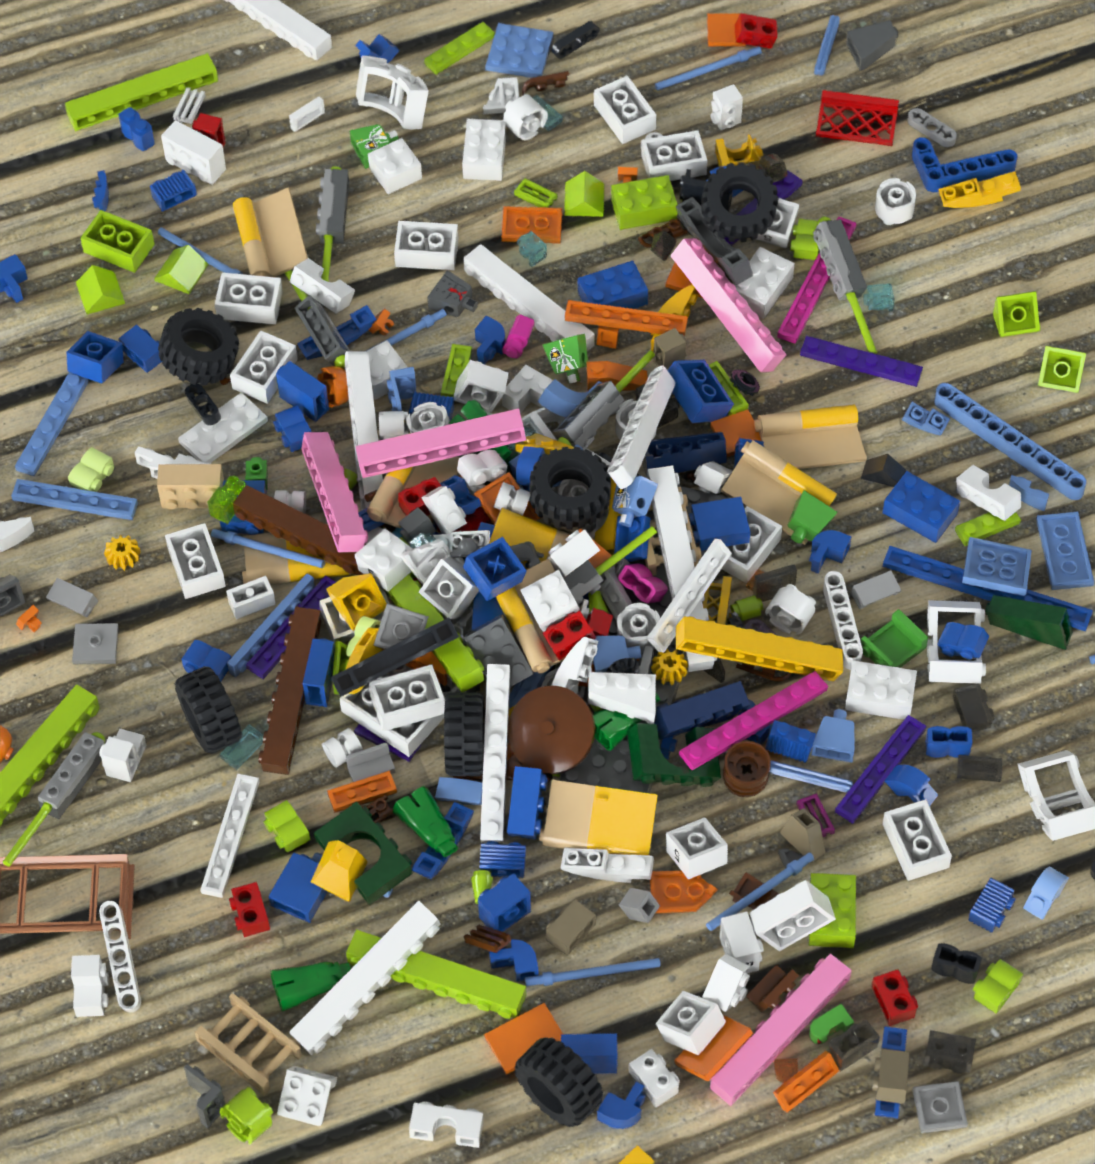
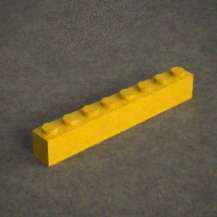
[675,616,843,681]

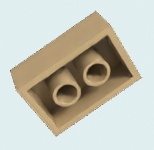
[157,464,224,509]

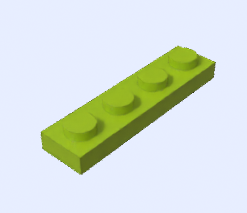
[424,22,495,75]

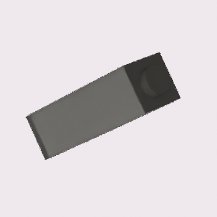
[846,20,898,71]

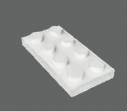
[178,392,268,463]

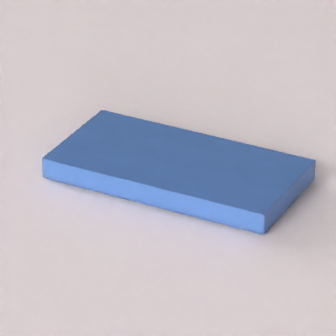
[1036,512,1094,590]

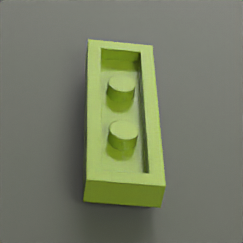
[441,344,472,398]
[709,361,749,416]
[955,512,1021,546]

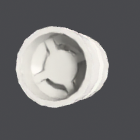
[494,482,530,516]
[274,490,306,513]
[322,728,363,768]

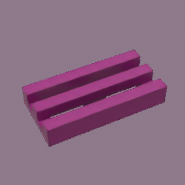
[796,793,835,837]

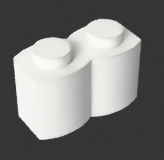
[457,450,507,486]

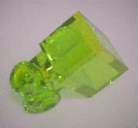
[208,476,246,524]

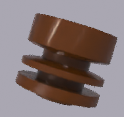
[723,741,771,798]

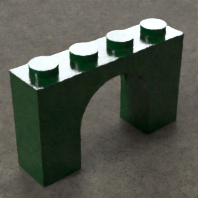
[627,723,721,787]
[314,802,412,906]

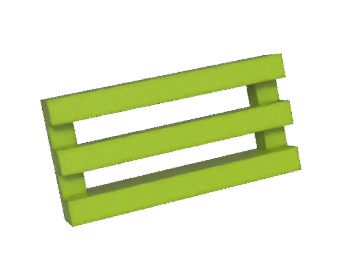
[514,178,558,208]

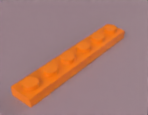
[565,300,688,337]

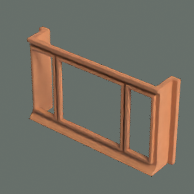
[0,854,135,939]

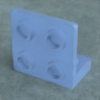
[386,367,416,411]

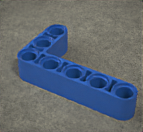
[912,137,1018,193]

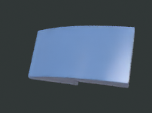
[901,401,950,436]
[1009,475,1049,512]
[435,777,483,805]

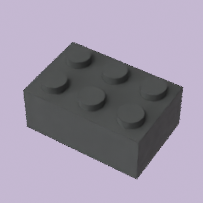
[464,613,534,687]

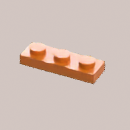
[327,771,397,813]
[773,1051,840,1112]

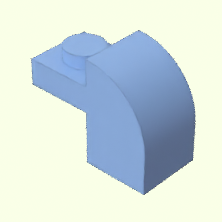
[1023,866,1069,920]

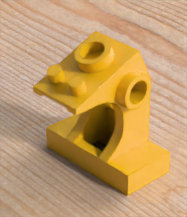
[715,134,764,169]

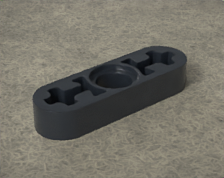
[551,21,600,59]
[184,383,221,425]

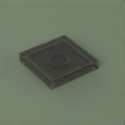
[753,564,797,602]

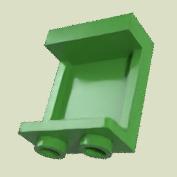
[861,609,928,668]

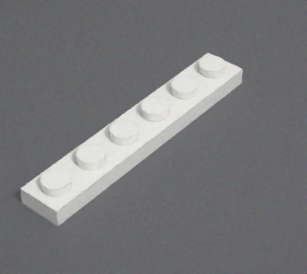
[647,539,732,653]
[201,774,259,898]

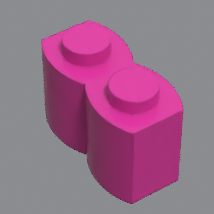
[503,314,535,359]
[618,563,668,603]

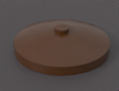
[508,686,595,774]

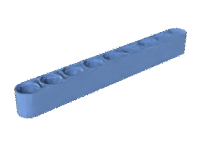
[934,383,1086,500]

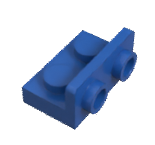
[614,516,651,562]

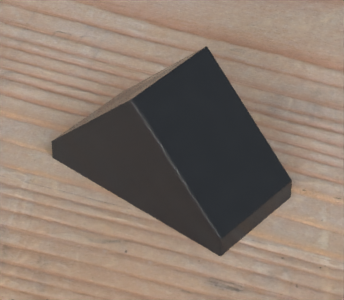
[861,454,906,487]

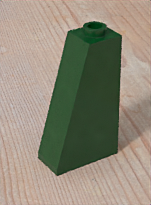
[985,595,1073,650]

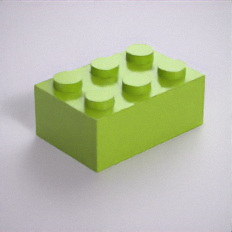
[611,175,677,230]
[81,210,155,273]
[808,873,856,948]

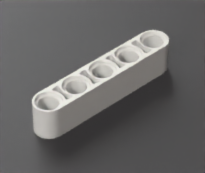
[823,571,863,670]
[99,901,141,1013]

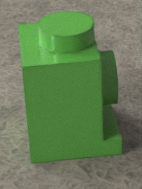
[245,457,268,490]

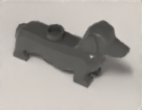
[449,538,544,568]

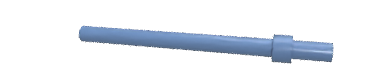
[655,46,762,91]
[158,227,243,274]
[344,309,447,369]
[211,529,325,568]
[706,852,814,931]
[524,958,660,986]

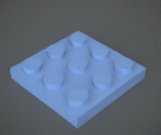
[486,23,554,78]
[962,537,1032,596]

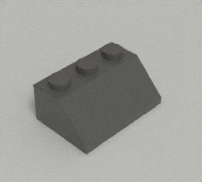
[0,574,25,617]

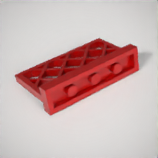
[816,90,899,146]

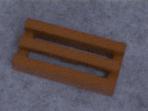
[463,924,511,953]

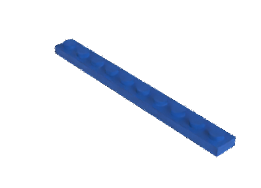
[882,546,1093,632]

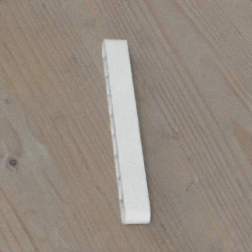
[345,351,383,511]
[607,366,676,489]

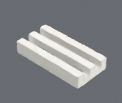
[173,87,205,124]
[289,96,325,132]

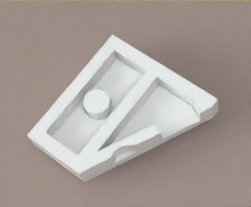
[483,77,519,114]
[400,539,452,584]

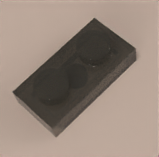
[957,755,1002,782]

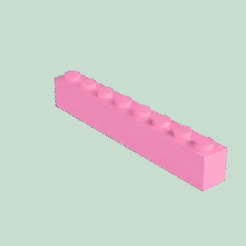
[671,238,786,373]
[355,409,526,478]
[301,432,368,552]
[710,954,852,1106]

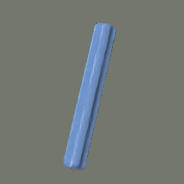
[814,15,840,76]
[770,760,853,793]

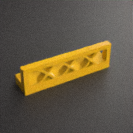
[703,576,732,661]

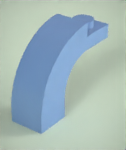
[537,379,602,418]

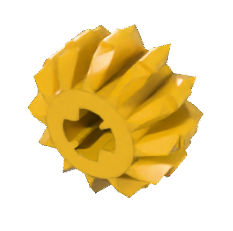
[104,534,141,571]
[651,648,688,686]

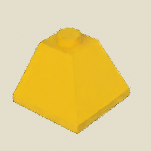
[326,573,387,631]
[311,840,368,902]

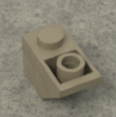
[780,808,826,863]

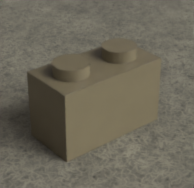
[654,328,687,371]
[546,900,596,956]
[873,1049,910,1104]

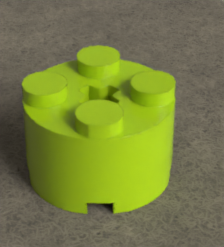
[220,1087,273,1144]

